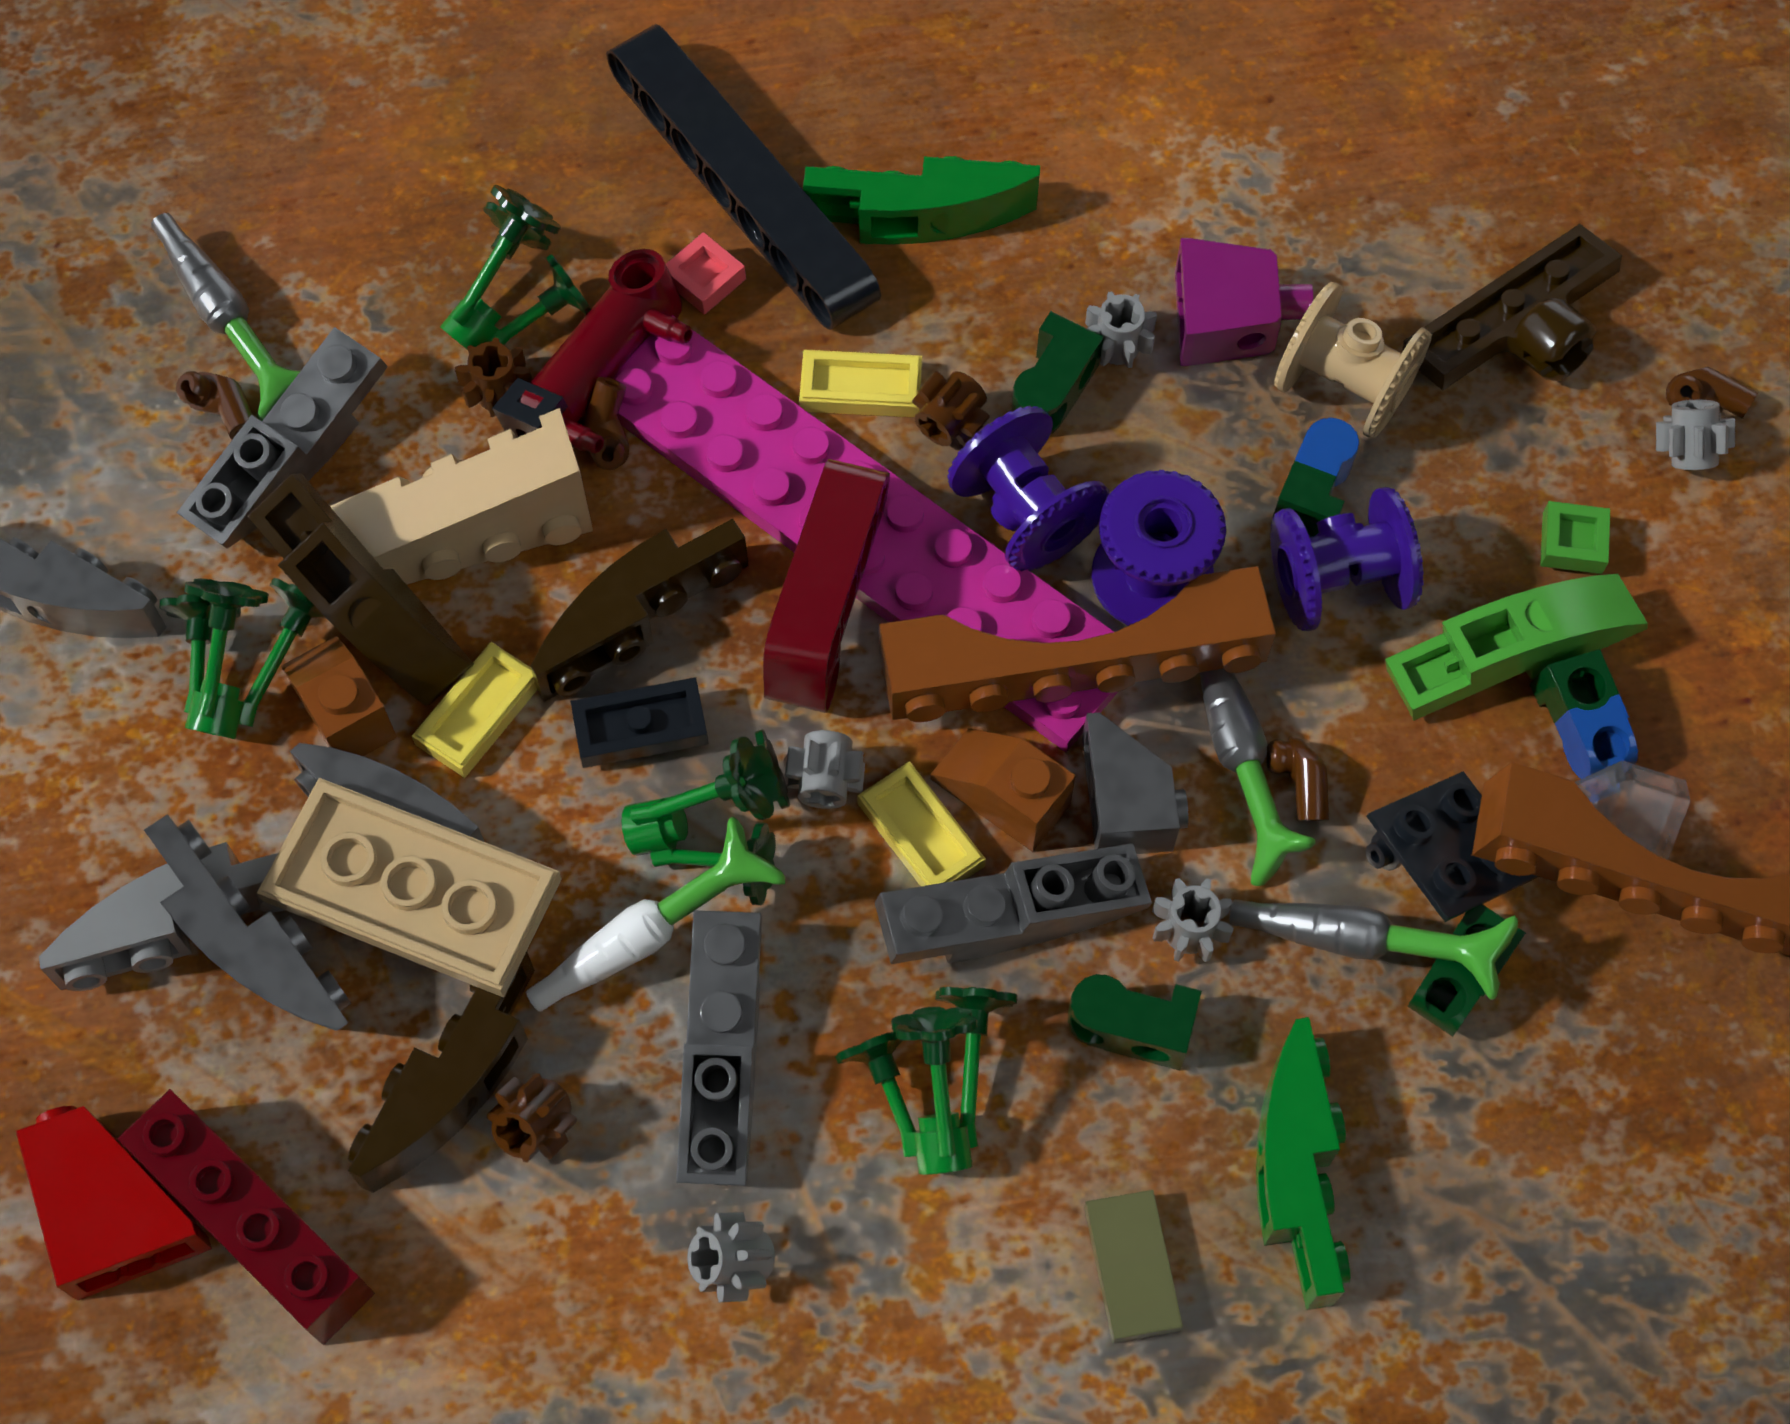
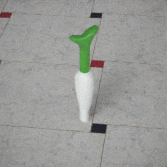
[526,817,786,1012]

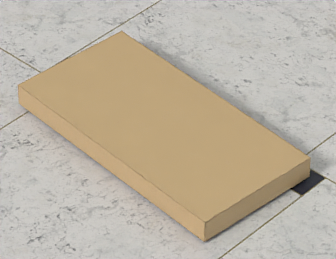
[257,778,562,998]

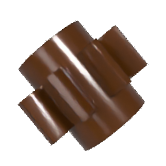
[455,337,533,417]
[912,371,990,446]
[486,1073,577,1163]

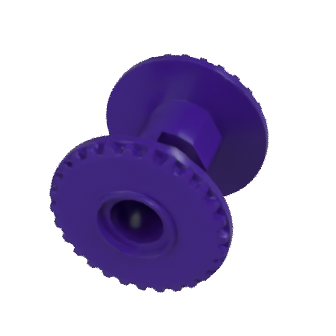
[947,406,1110,571]
[1091,470,1226,626]
[1270,487,1424,631]

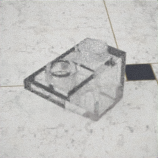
[1575,761,1691,860]

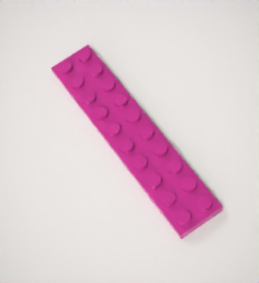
[613,316,1118,752]

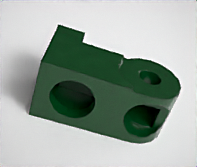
[1011,311,1103,434]
[1407,904,1526,1037]
[1068,974,1202,1071]

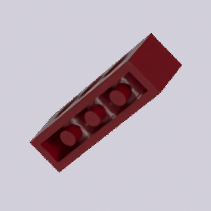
[117,1089,375,1346]

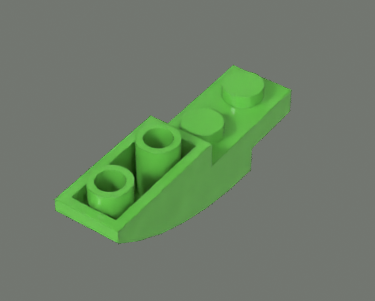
[1385,574,1648,720]

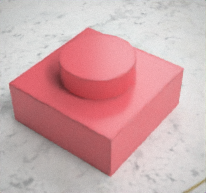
[666,232,746,315]

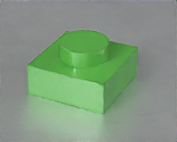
[1540,501,1610,574]

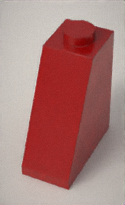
[16,1106,212,1301]

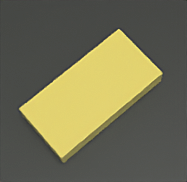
[799,350,922,418]
[412,642,537,778]
[857,761,986,886]

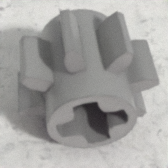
[1085,291,1157,368]
[1656,399,1735,470]
[785,730,865,809]
[1152,878,1234,962]
[687,1212,775,1303]

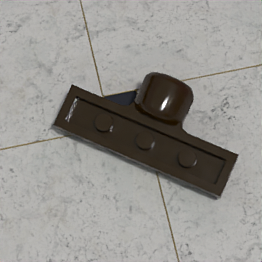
[1402,224,1622,391]

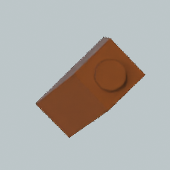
[281,636,397,756]
[930,728,1076,852]

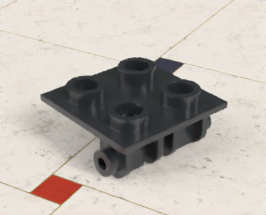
[1366,771,1539,922]

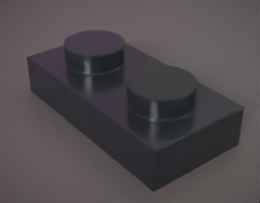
[570,677,709,768]

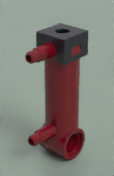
[492,249,692,454]

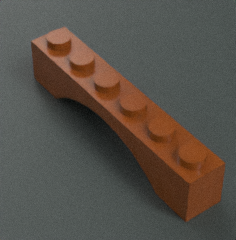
[879,566,1276,722]
[1472,762,1790,956]

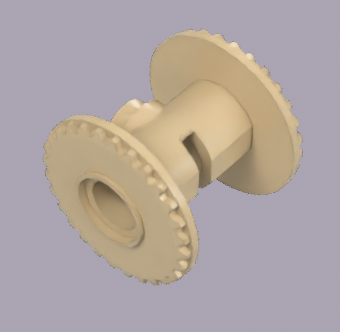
[1274,282,1432,438]

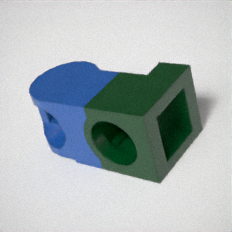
[1271,418,1359,538]
[1529,649,1638,780]

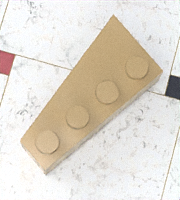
[330,408,593,584]

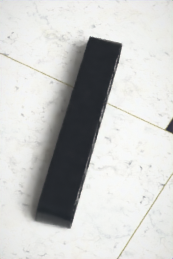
[606,24,881,330]

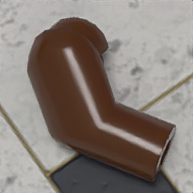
[1666,367,1759,419]
[176,371,253,440]
[582,377,630,471]
[1266,736,1329,821]

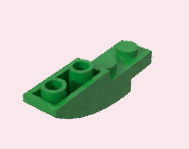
[803,156,1040,245]
[1256,1017,1351,1310]

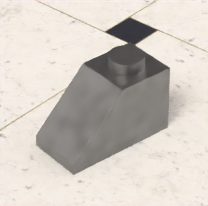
[1082,712,1188,854]

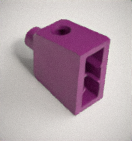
[1175,238,1314,366]

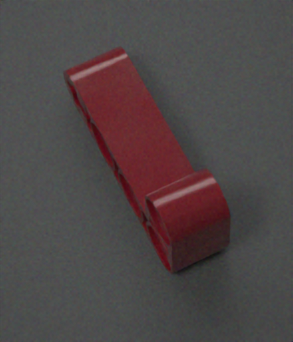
[763,459,890,713]

